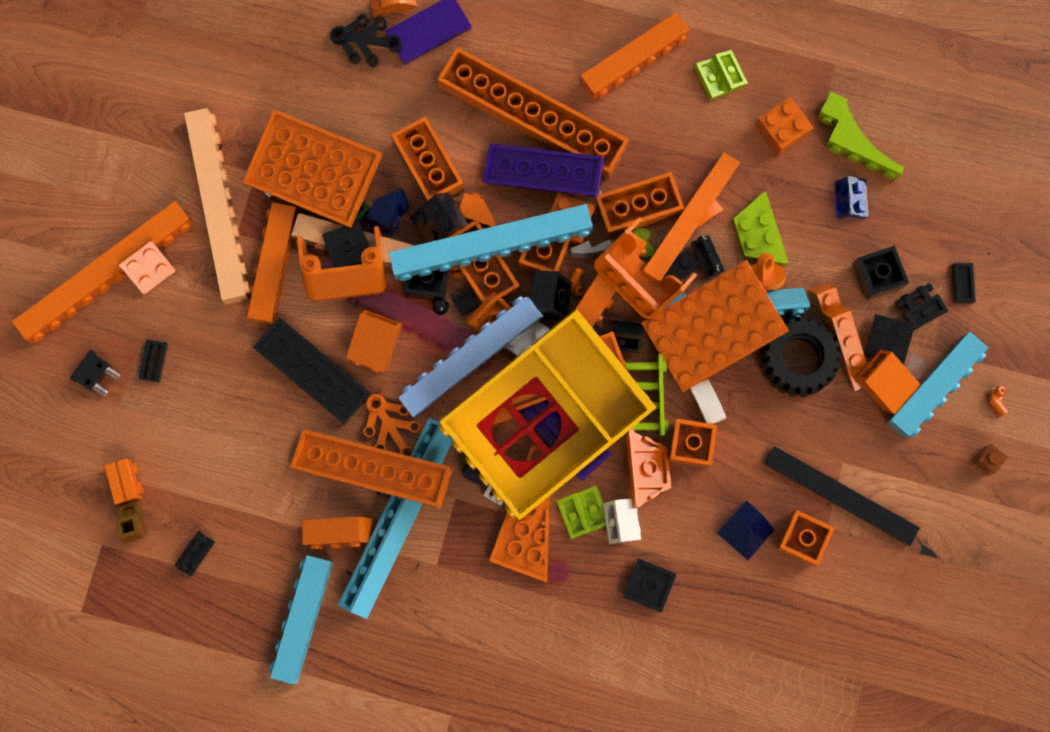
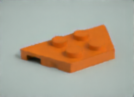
[626,429,671,508]

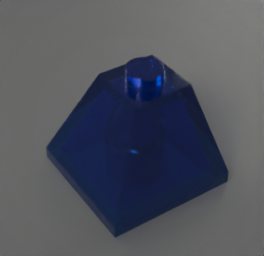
[717,501,775,560]

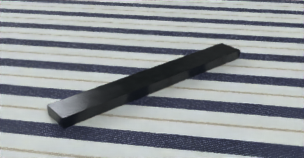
[764,446,920,546]

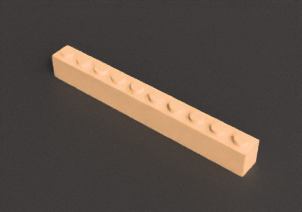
[184,108,250,305]

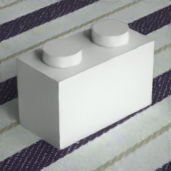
[603,499,641,544]

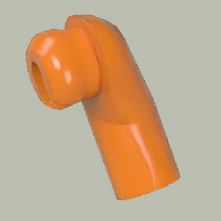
[989,386,1008,417]

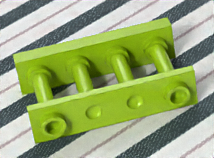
[620,354,668,438]

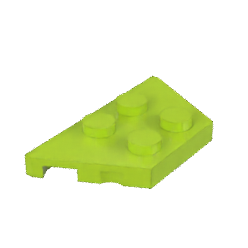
[733,192,788,266]

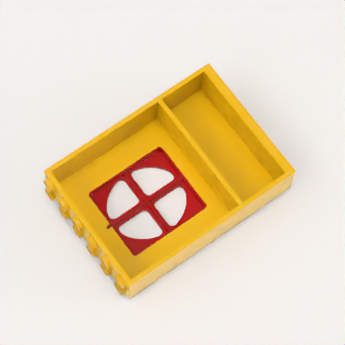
[438,310,657,520]

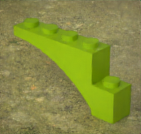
[817,92,905,180]

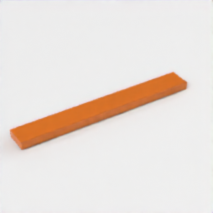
[642,152,741,284]

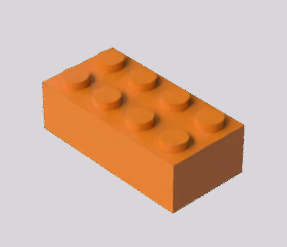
[391,116,465,202]
[595,172,685,239]
[447,219,520,305]

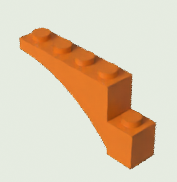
[809,282,867,391]

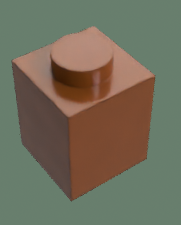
[972,444,1008,475]

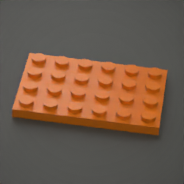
[242,109,383,228]
[641,260,789,392]

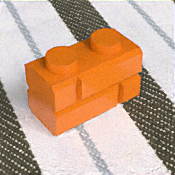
[104,458,144,506]

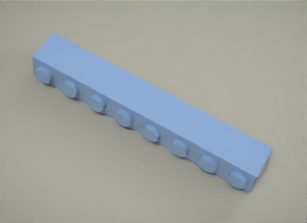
[398,297,543,417]

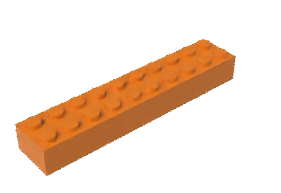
[437,47,629,180]

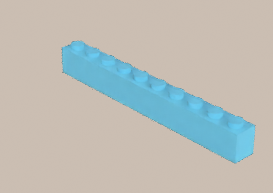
[389,204,593,281]
[338,418,453,619]

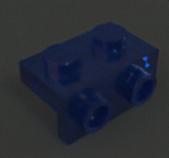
[835,176,869,219]

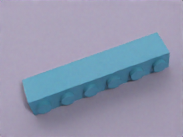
[886,332,989,439]
[269,555,333,685]

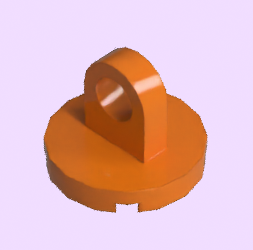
[751,252,786,292]

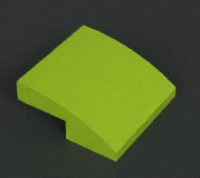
[693,50,748,101]
[556,486,606,539]

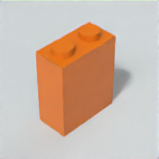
[346,310,403,373]
[855,350,921,415]

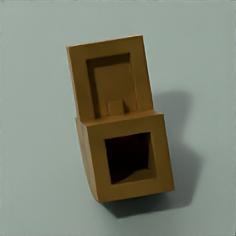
[115,500,147,544]

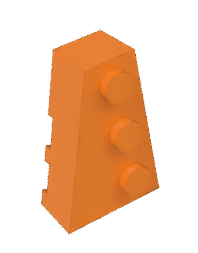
[302,516,376,549]

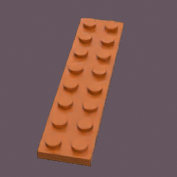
[290,429,453,509]

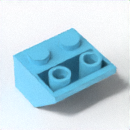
[766,288,810,319]

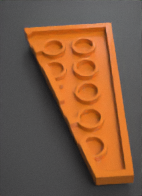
[489,445,550,583]

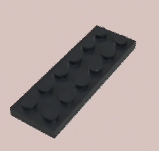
[253,317,371,425]

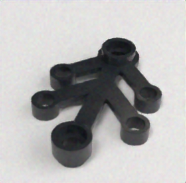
[330,14,403,68]

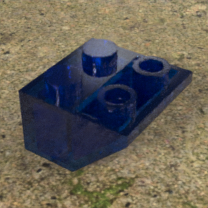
[367,188,409,237]

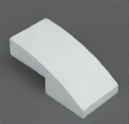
[690,379,726,424]

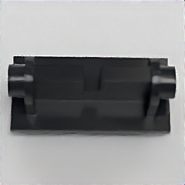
[691,235,725,279]
[175,531,215,577]

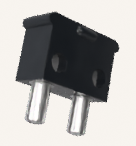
[70,350,120,397]

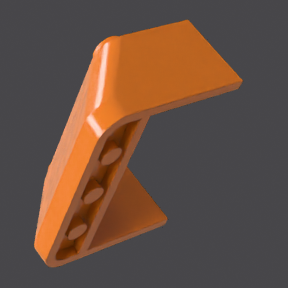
[594,217,697,319]
[297,226,387,302]

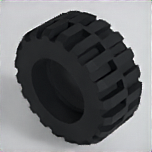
[760,317,841,397]

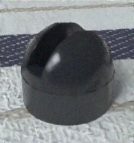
[432,300,449,315]

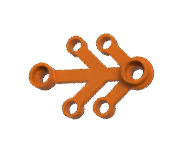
[363,394,421,455]

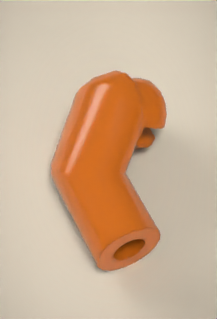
[569,267,585,297]

